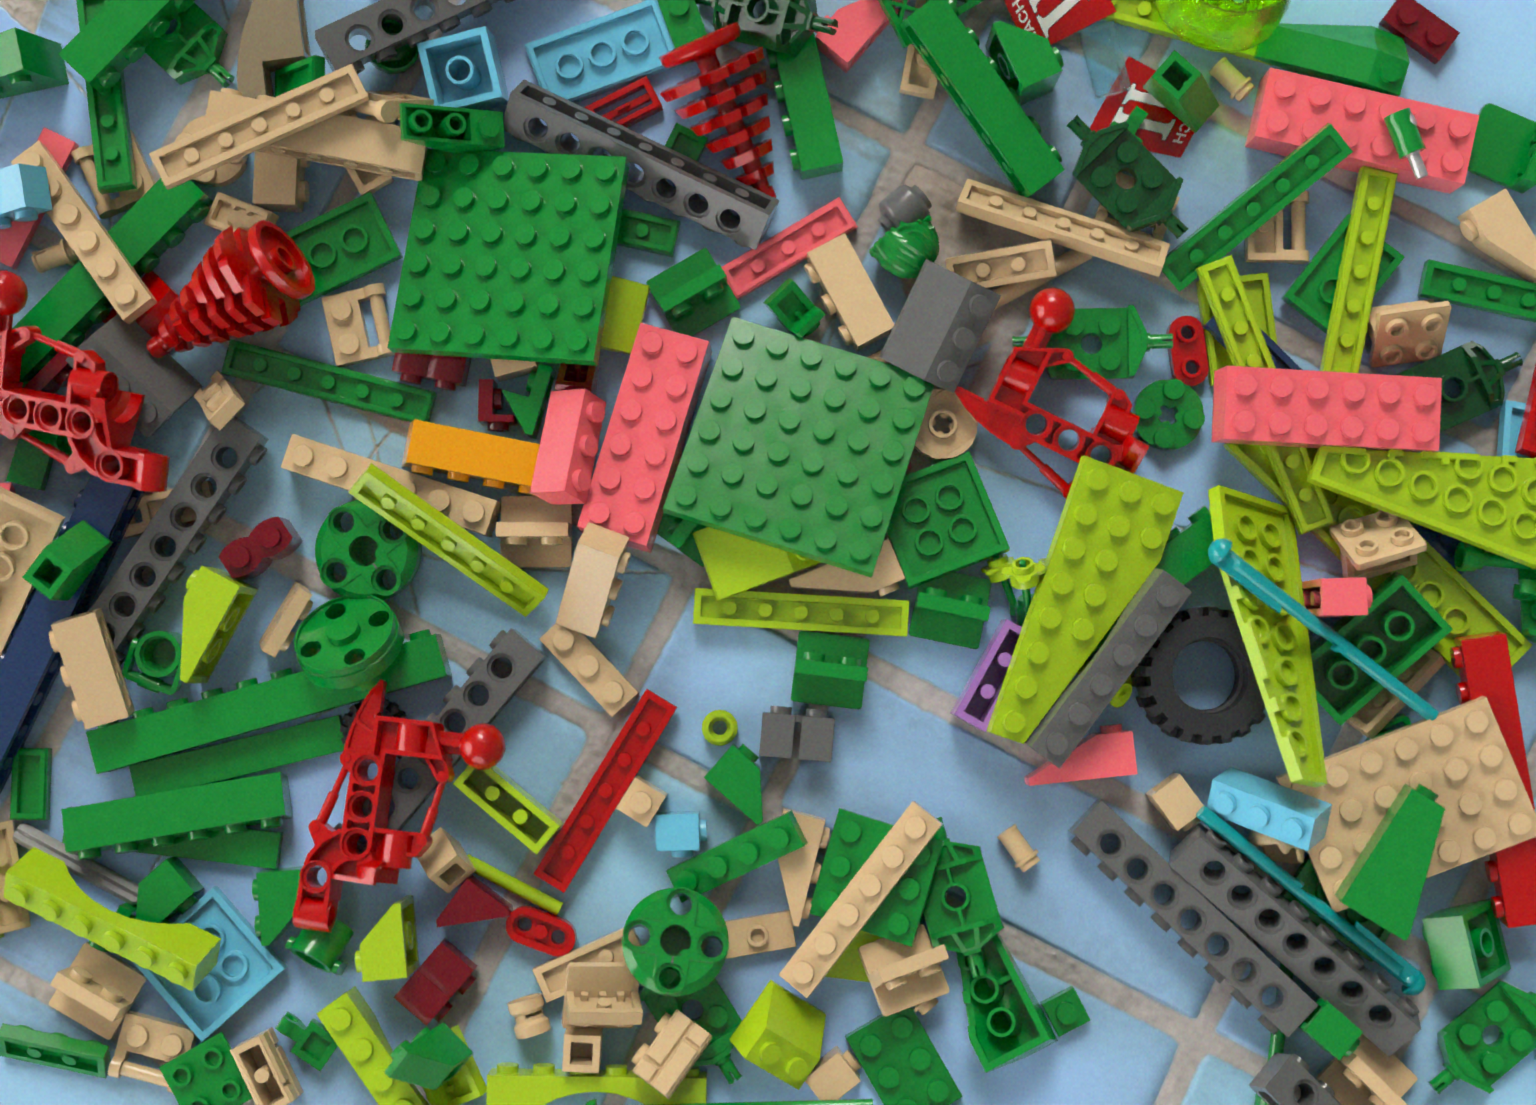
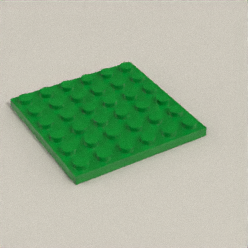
[387,149,630,366]
[663,317,934,578]

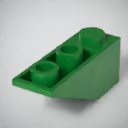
[399,103,505,154]

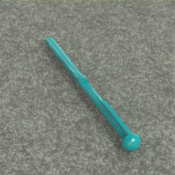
[1208,538,1439,721]
[1196,806,1426,996]

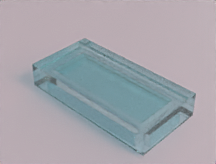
[1078,20,1131,99]

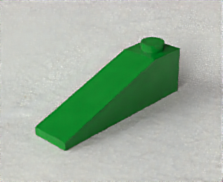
[1254,23,1410,96]
[956,933,1058,1073]

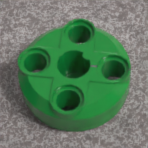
[315,500,422,601]
[294,595,405,691]
[622,887,729,997]

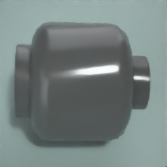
[878,185,932,232]

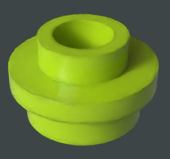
[702,710,738,746]

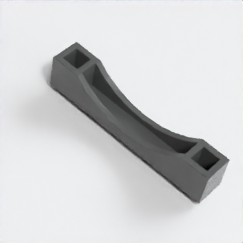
[1025,568,1192,768]

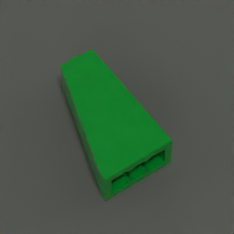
[1335,784,1445,941]

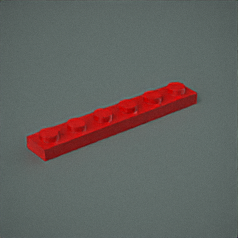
[534,689,678,893]

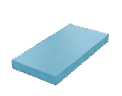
[524,0,680,103]

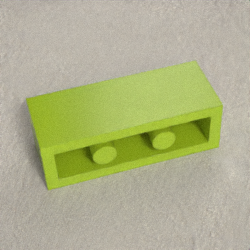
[453,765,564,854]

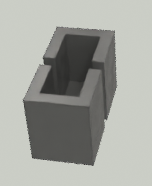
[759,705,835,762]

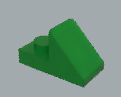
[502,363,557,439]

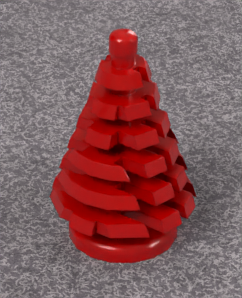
[659,22,776,198]
[146,220,315,358]

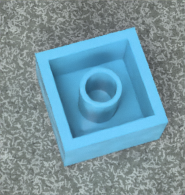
[417,26,509,110]

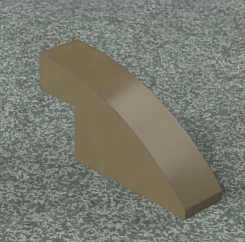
[237,0,311,99]

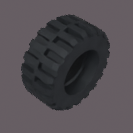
[1131,606,1266,745]

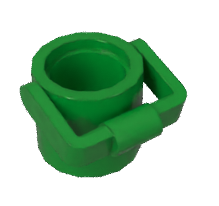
[122,630,183,695]
[285,919,354,976]

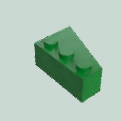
[0,27,69,99]

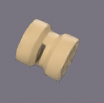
[507,993,551,1040]

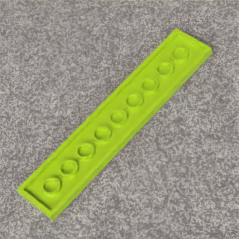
[1223,443,1533,677]

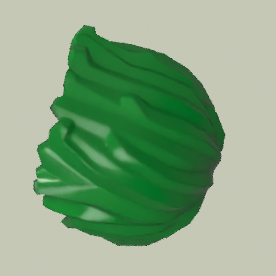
[869,215,940,279]

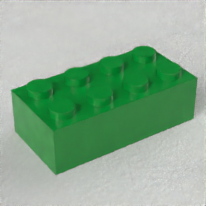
[1310,571,1453,726]

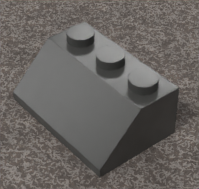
[879,259,1001,393]
[65,314,203,438]

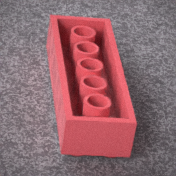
[1245,67,1479,194]
[577,322,712,553]
[1211,366,1442,452]

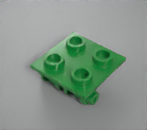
[159,1031,252,1105]

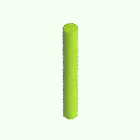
[467,854,564,916]

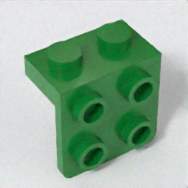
[1468,103,1536,194]

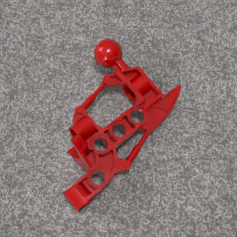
[0,270,170,492]
[954,287,1150,499]
[292,679,506,933]

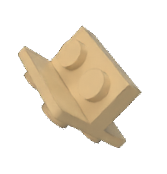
[1367,299,1452,367]
[496,496,573,568]
[1329,510,1427,579]
[858,924,950,1017]
[49,942,147,1040]
[562,962,643,1028]
[1316,1034,1417,1105]

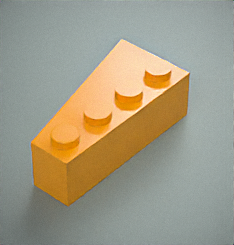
[402,419,540,496]

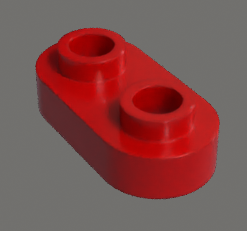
[1166,316,1209,387]
[506,906,577,957]

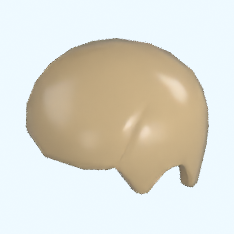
[1249,830,1305,864]

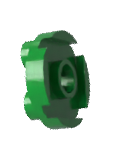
[1132,379,1205,451]

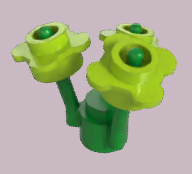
[981,554,1046,627]

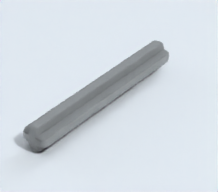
[12,823,138,905]

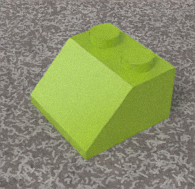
[355,895,420,982]
[729,980,826,1090]

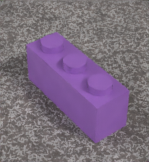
[950,619,1022,732]

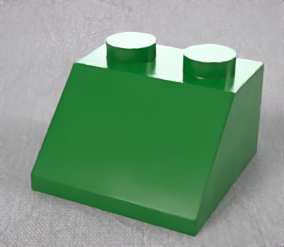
[985,21,1064,106]
[1422,899,1511,990]

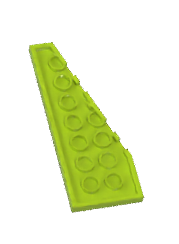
[1306,446,1536,570]
[986,456,1184,744]
[1208,485,1327,787]

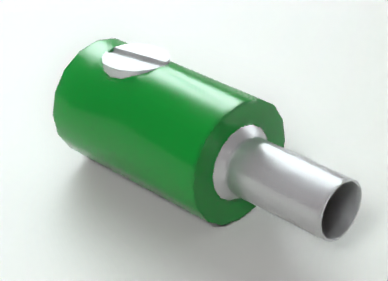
[1384,108,1428,180]

